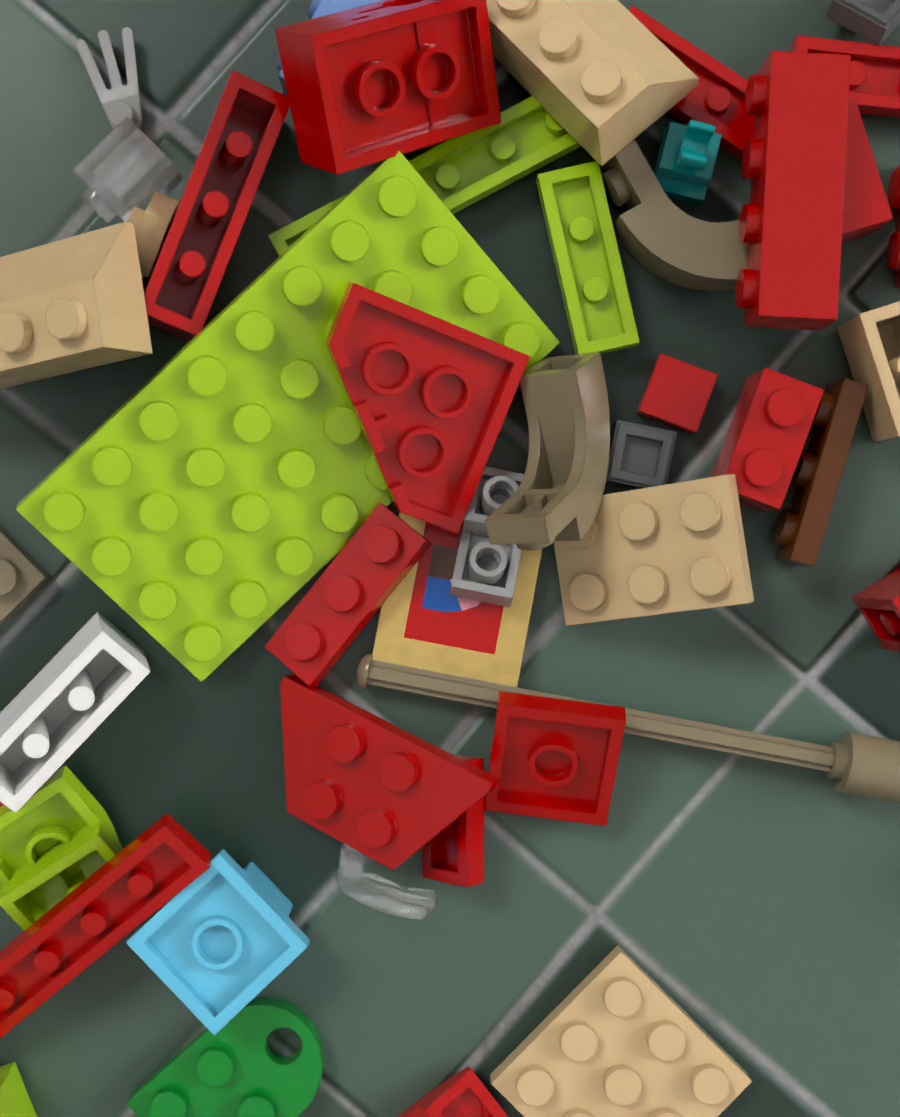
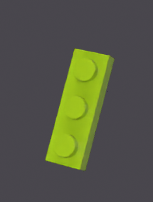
[536,161,640,354]

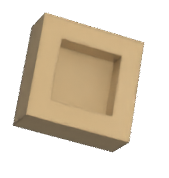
[128,191,179,278]

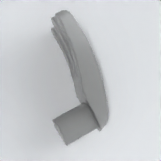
[76,27,142,135]

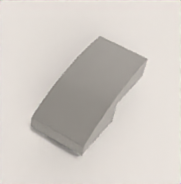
[449,466,524,608]

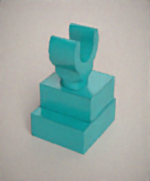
[652,119,722,207]

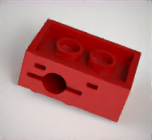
[274,0,501,175]

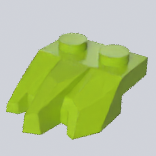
[0,765,123,931]

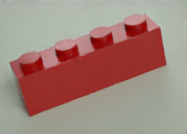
[735,51,851,331]
[144,70,290,342]

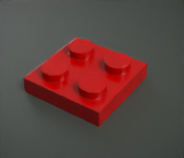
[484,691,626,826]

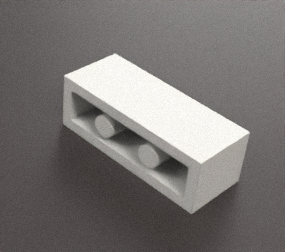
[0,612,151,813]

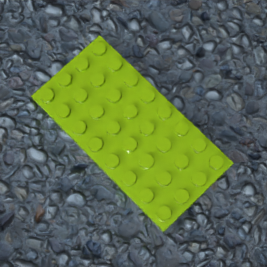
[16,151,560,682]

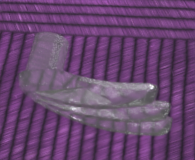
[335,844,438,920]

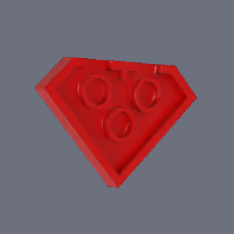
[325,282,530,533]

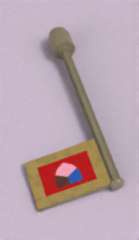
[357,512,900,803]

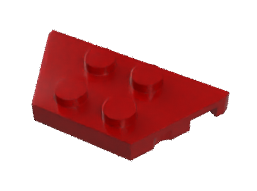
[280,674,500,870]

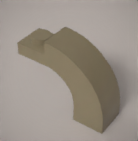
[602,139,748,292]
[485,352,610,550]

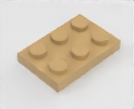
[553,474,754,626]

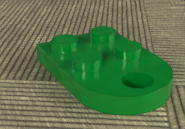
[126,997,324,1117]

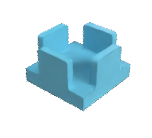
[126,849,310,1036]

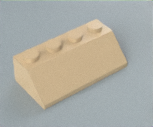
[486,0,699,166]
[0,222,153,389]

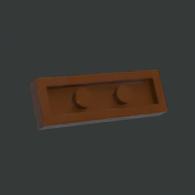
[772,378,869,567]

